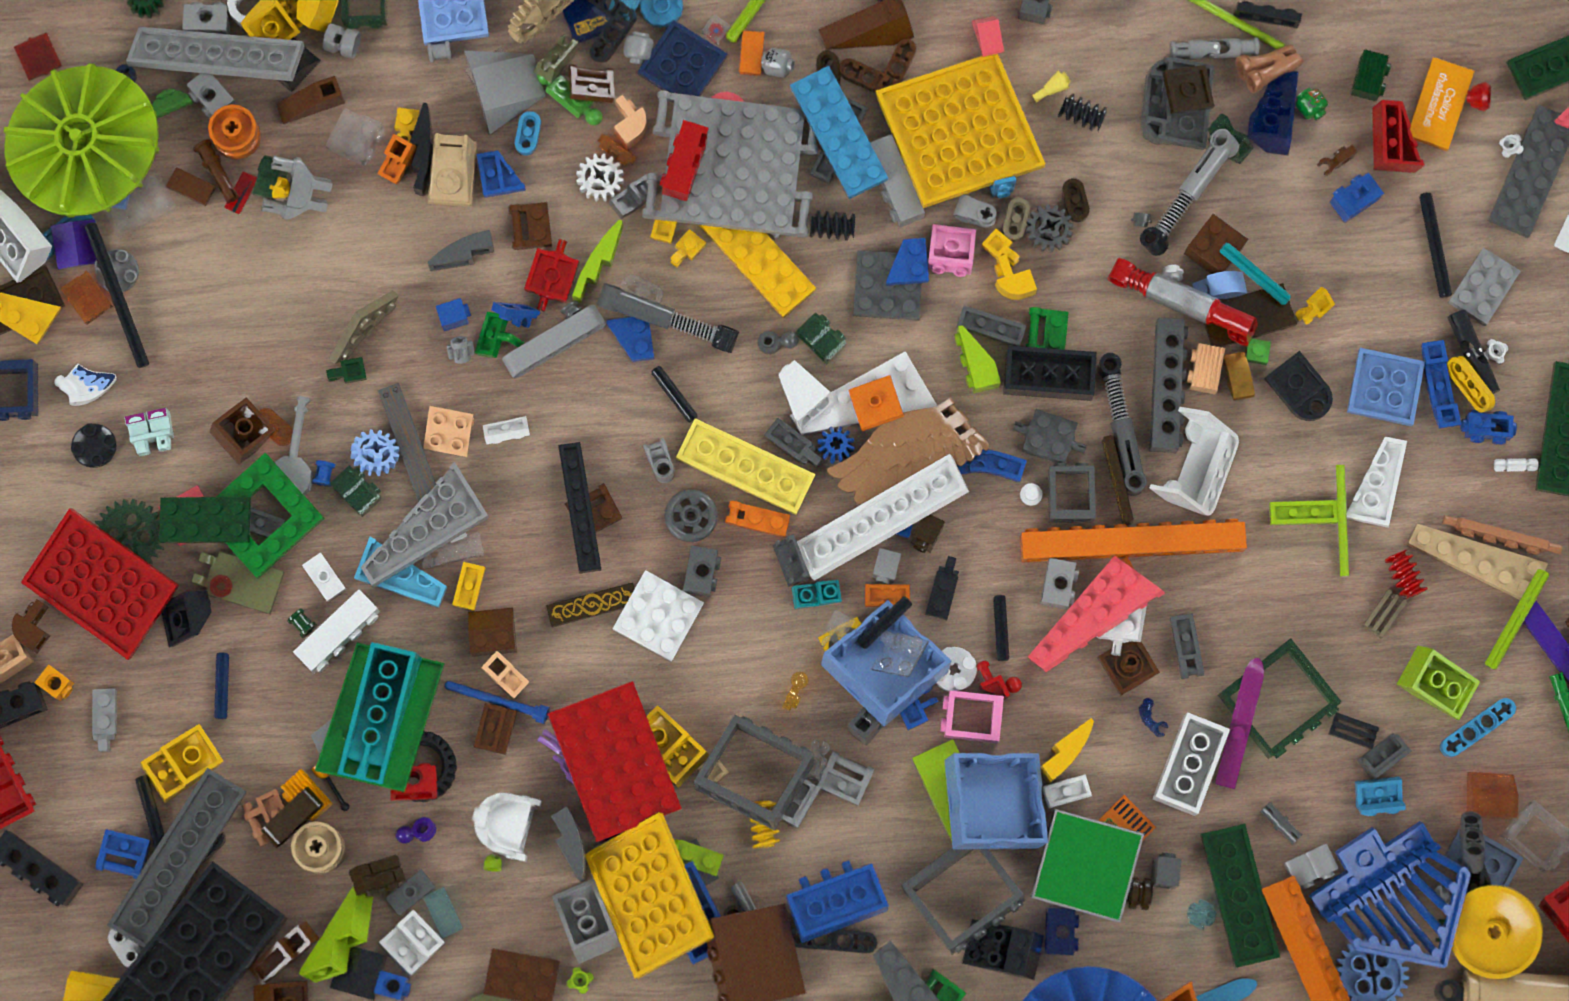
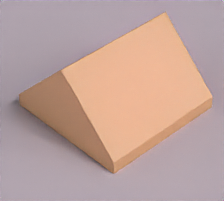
[0,634,34,684]

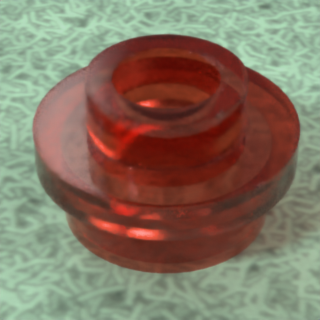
[209,575,233,598]

